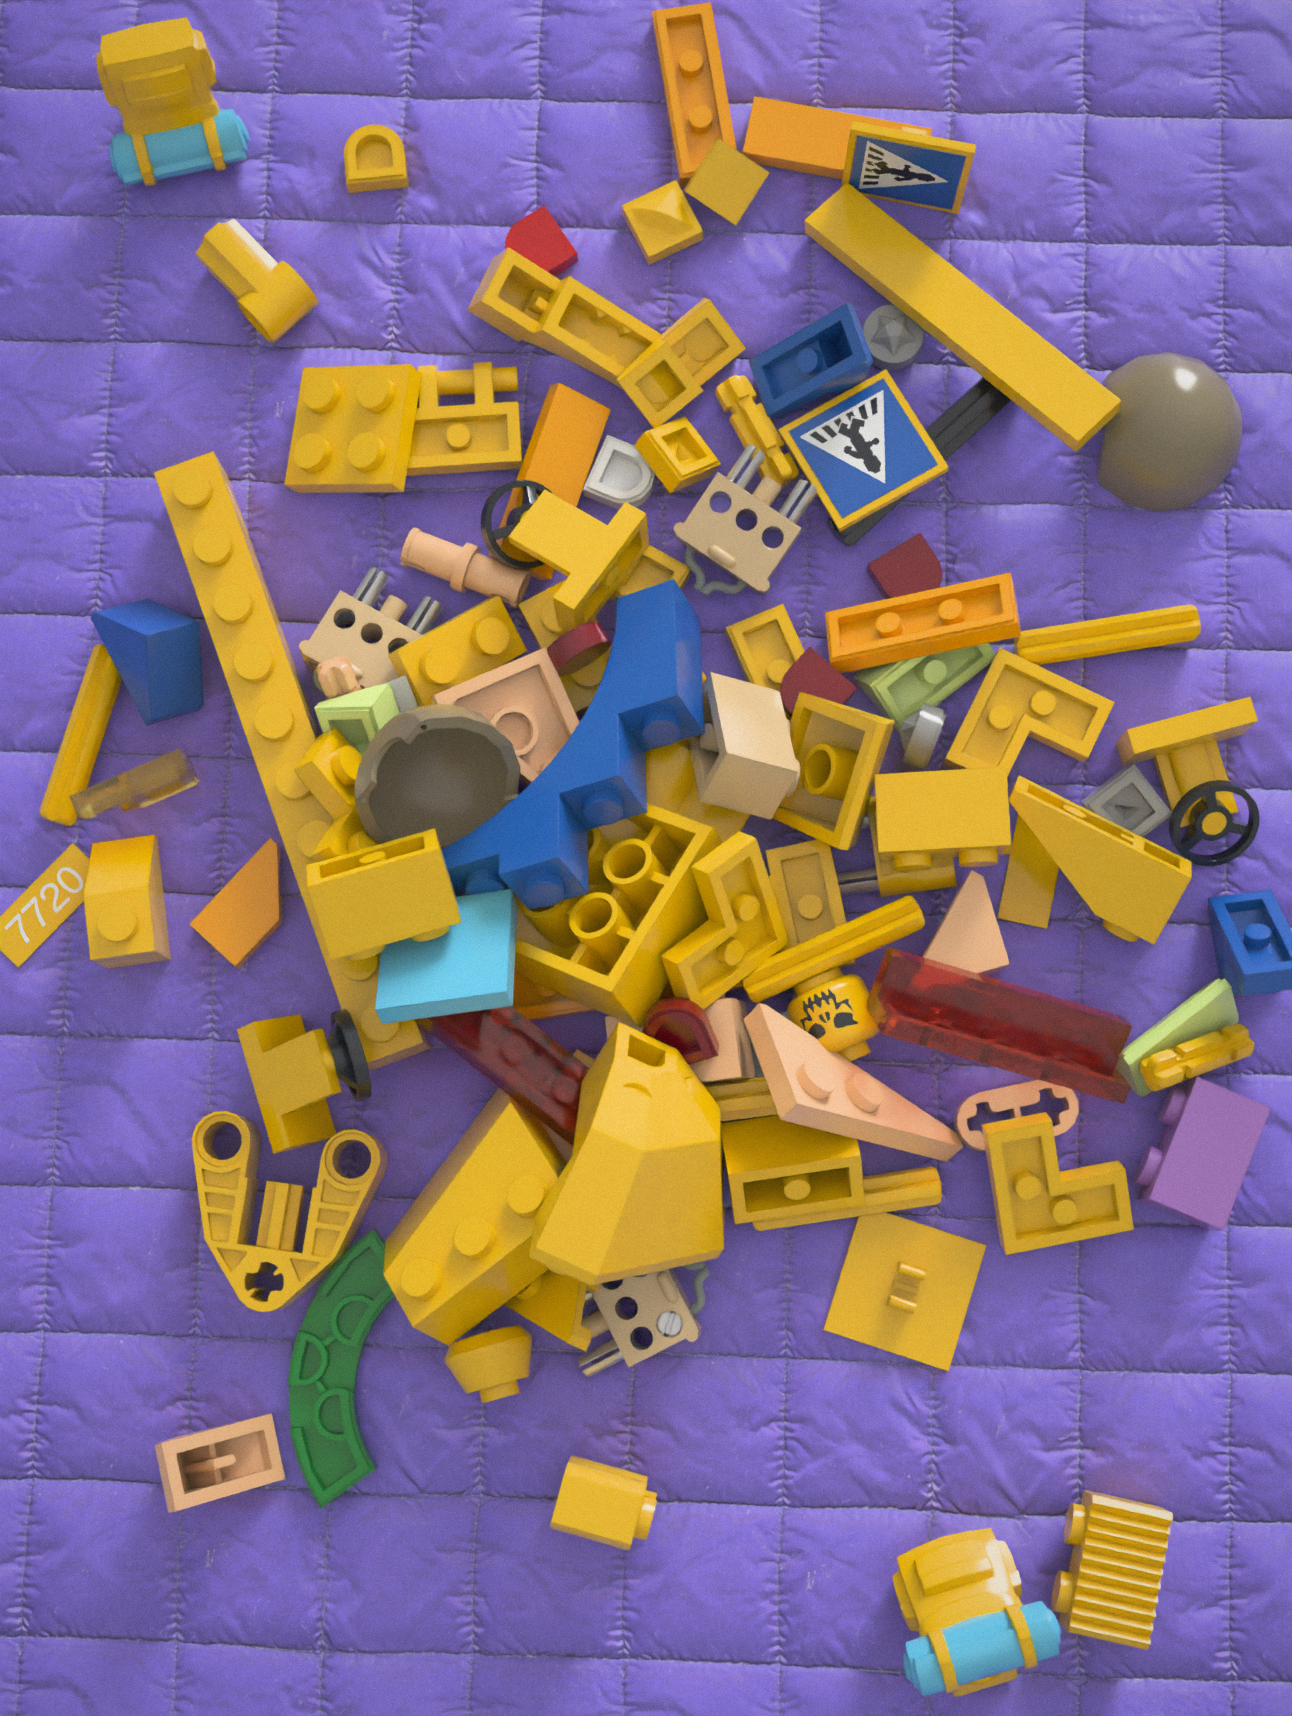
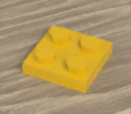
[284,364,422,493]

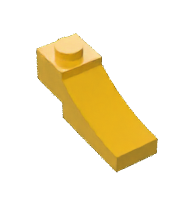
[467,247,662,389]

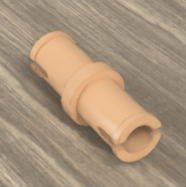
[400,527,531,608]

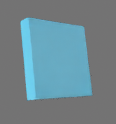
[375,889,518,1024]

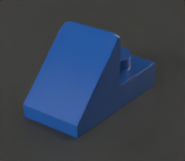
[749,303,873,419]
[1208,890,1292,996]

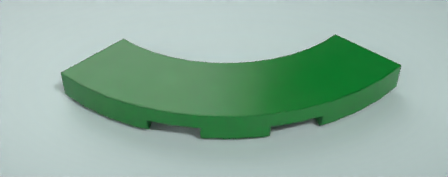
[288,1229,396,1508]

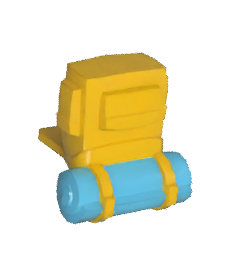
[96,17,250,187]
[892,1528,1062,1698]

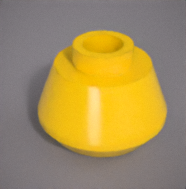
[444,1325,533,1403]

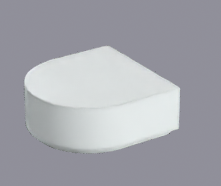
[583,435,655,509]

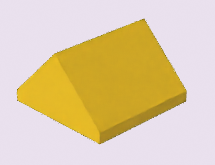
[772,692,895,851]

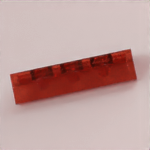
[866,947,1132,1104]
[414,1006,590,1146]

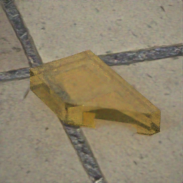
[69,749,200,819]

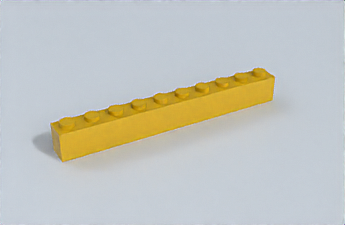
[154,451,431,1071]

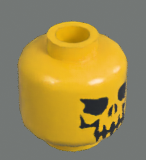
[787,967,882,1062]

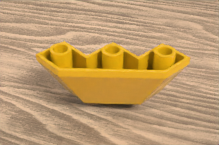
[529,1022,725,1286]

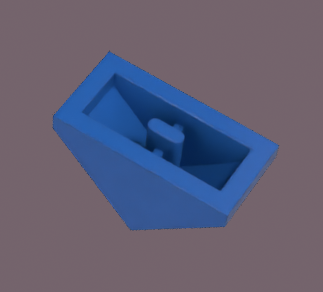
[91,599,204,726]

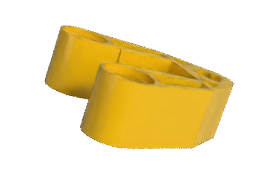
[192,1111,388,1312]

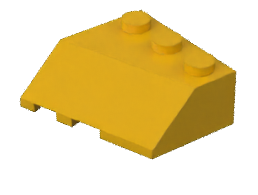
[514,803,723,1028]
[383,1075,567,1346]

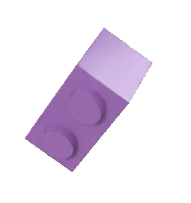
[1134,1077,1271,1231]

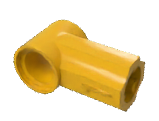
[195,219,319,344]

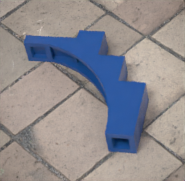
[442,579,705,910]

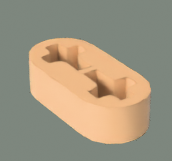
[954,1078,1079,1151]

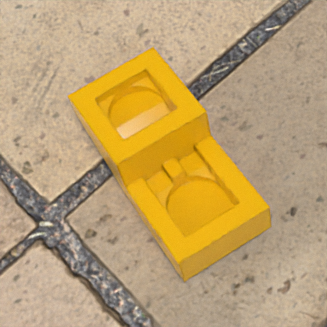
[616,297,746,429]

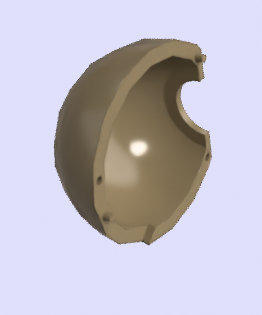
[1096,352,1242,512]
[354,704,521,850]

